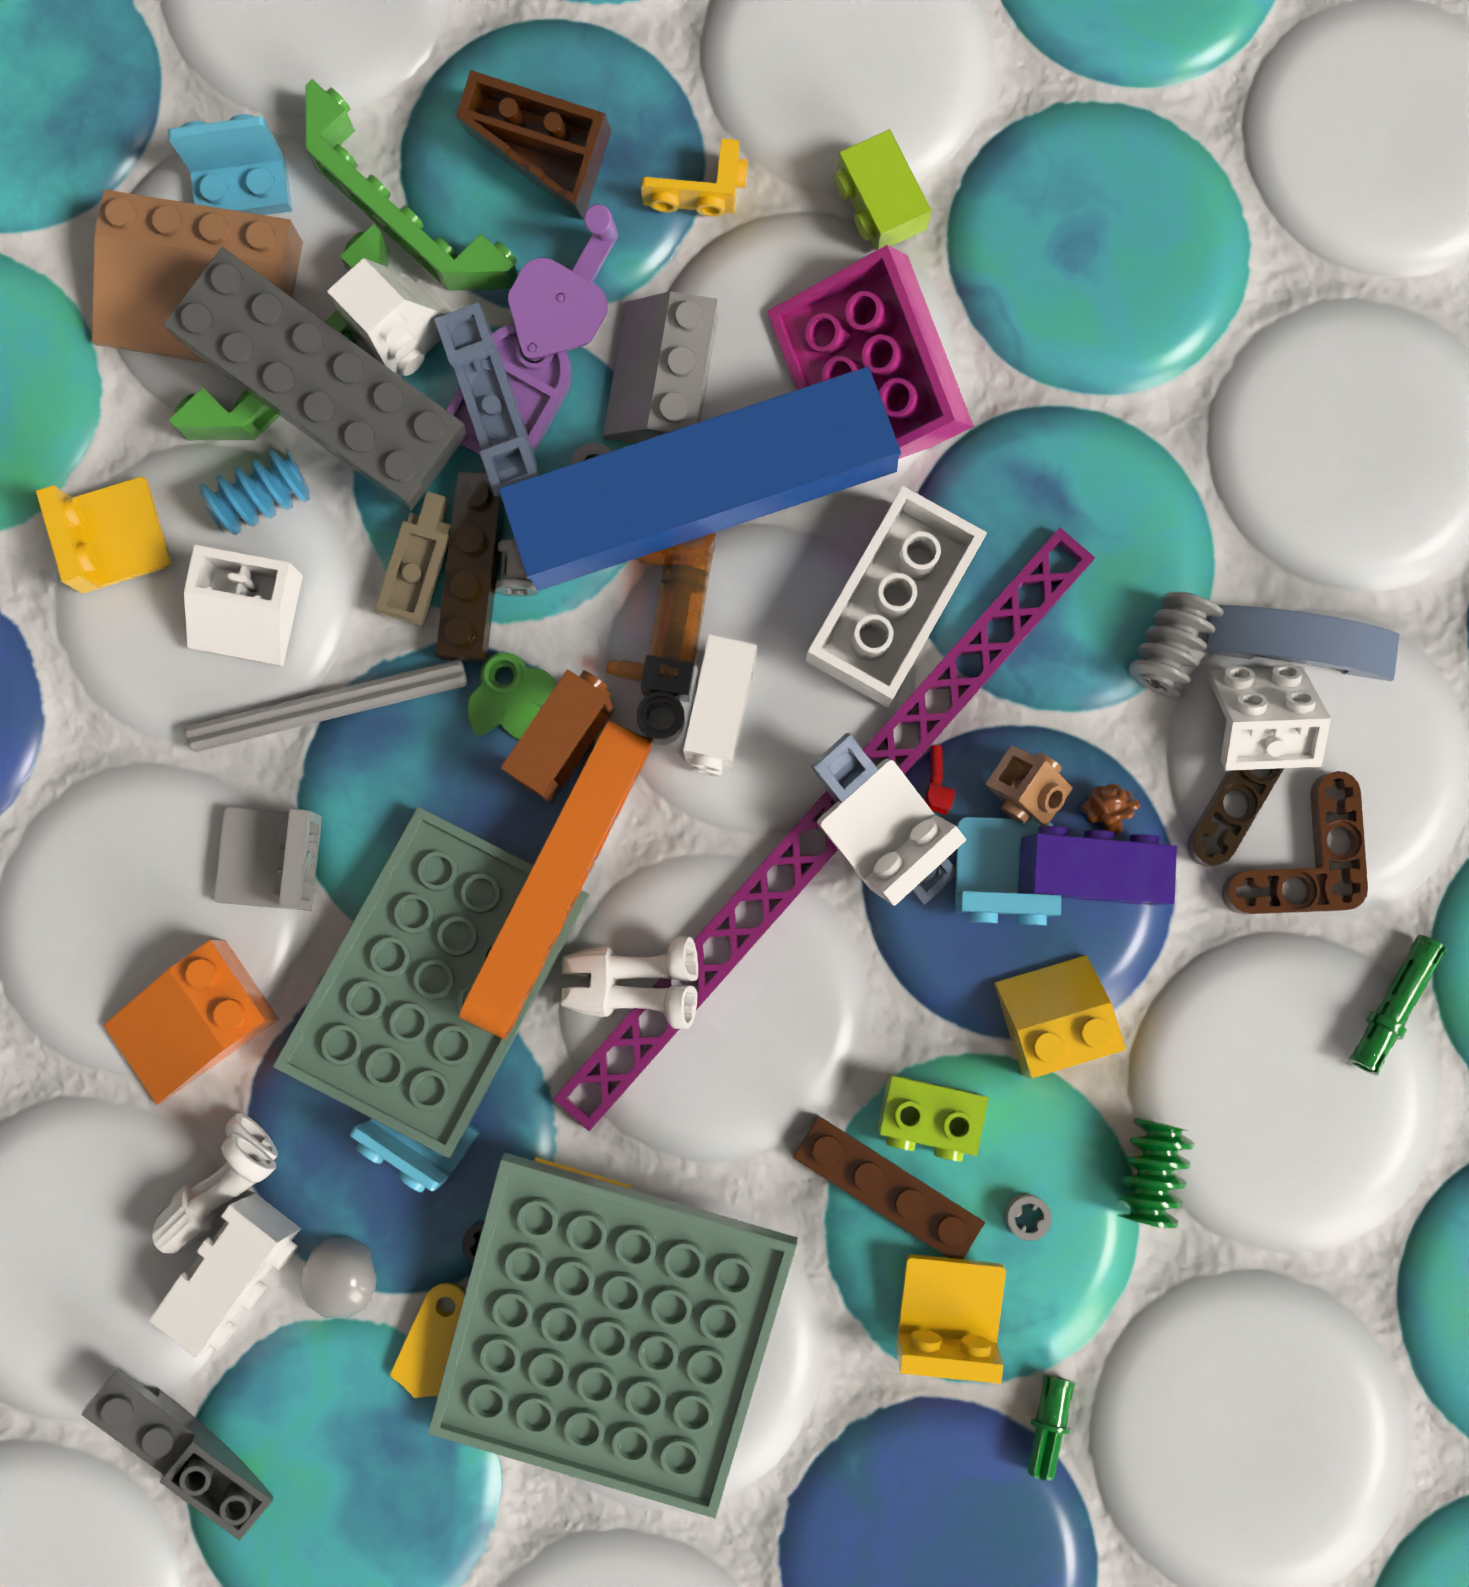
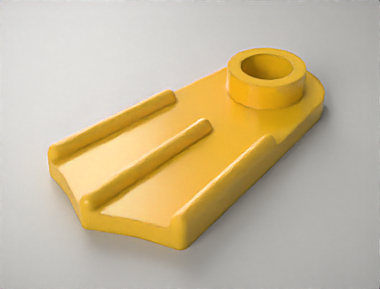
[390,1283,465,1398]

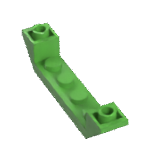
[305,79,518,291]
[169,224,389,441]

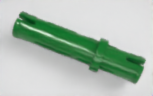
[1349,934,1447,1076]

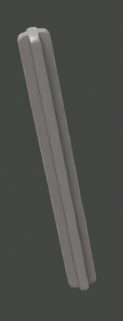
[185,660,467,752]

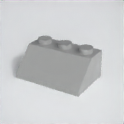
[603,291,718,443]

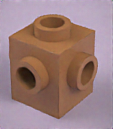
[985,745,1073,826]

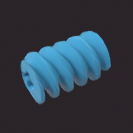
[199,447,310,535]

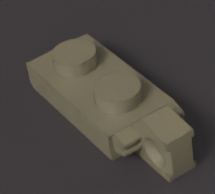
[375,491,451,628]

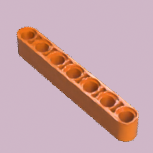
[459,720,653,1040]

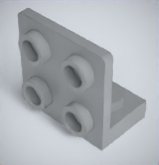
[214,807,322,911]

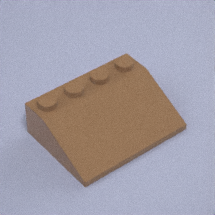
[92,189,303,363]

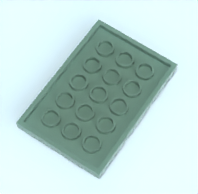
[273,807,590,1159]

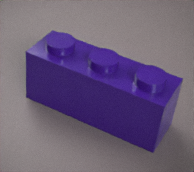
[1018,826,1177,906]

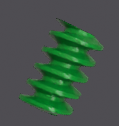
[1117,1118,1195,1229]

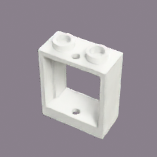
[683,635,757,777]

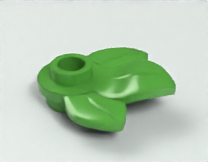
[468,652,557,740]

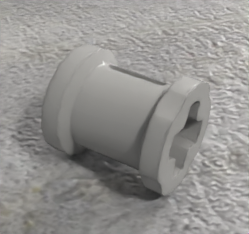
[495,540,538,597]

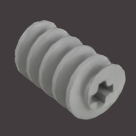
[1129,592,1224,698]

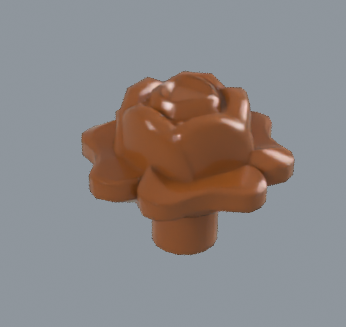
[1080,783,1140,834]

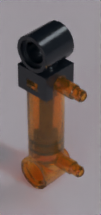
[606,533,715,745]

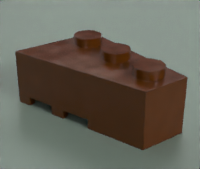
[456,70,612,220]

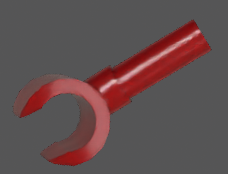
[924,745,956,815]

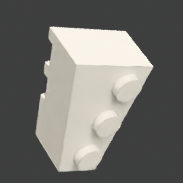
[327,258,453,377]
[149,1193,301,1358]

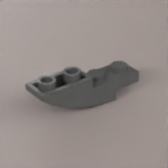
[81,1368,274,1541]

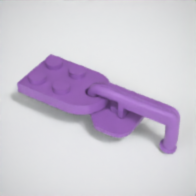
[446,204,618,456]

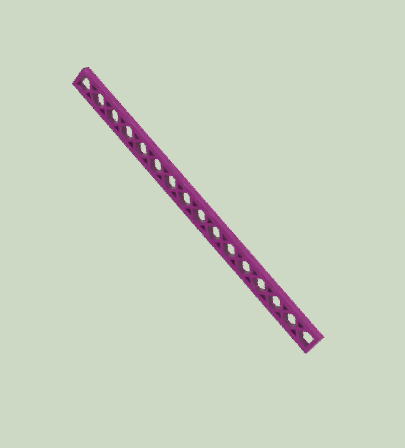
[553,527,1095,1132]

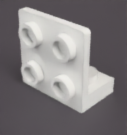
[1209,664,1331,771]
[817,758,967,906]

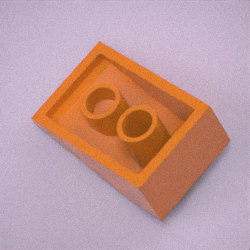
[103,940,280,1105]

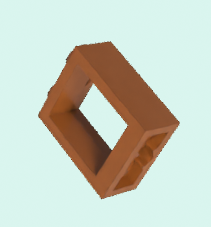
[501,669,615,805]

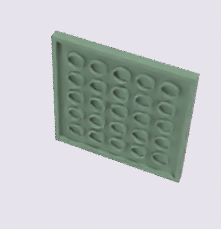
[428,1153,798,1519]

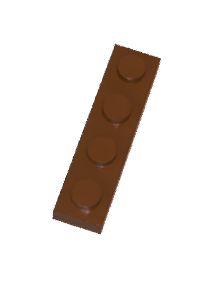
[793,1115,985,1259]

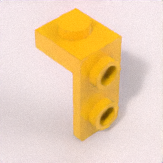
[641,138,748,217]

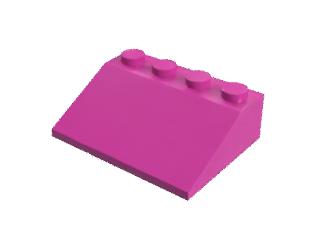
[767,245,974,459]

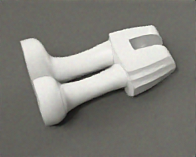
[561,936,698,1029]
[152,1113,278,1254]

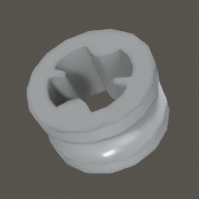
[1004,1193,1052,1241]

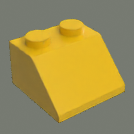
[994,955,1126,1078]

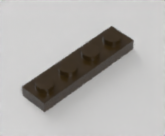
[435,472,505,662]

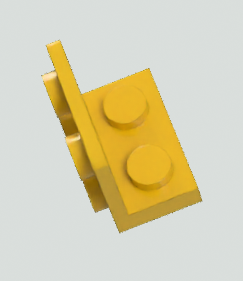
[36,477,172,594]
[896,1254,1006,1384]

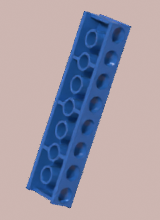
[499,366,901,591]

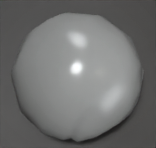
[300,1236,377,1319]

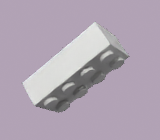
[805,486,987,708]

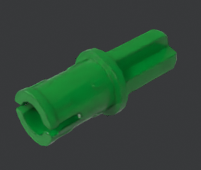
[1028,1374,1076,1481]

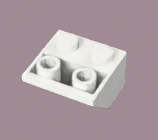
[184,545,303,667]

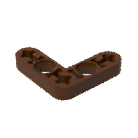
[1222,771,1368,915]

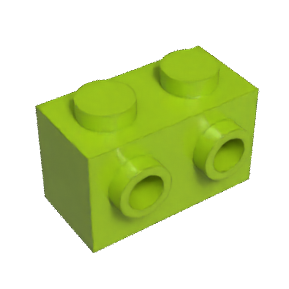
[833,129,932,250]
[876,1074,989,1162]

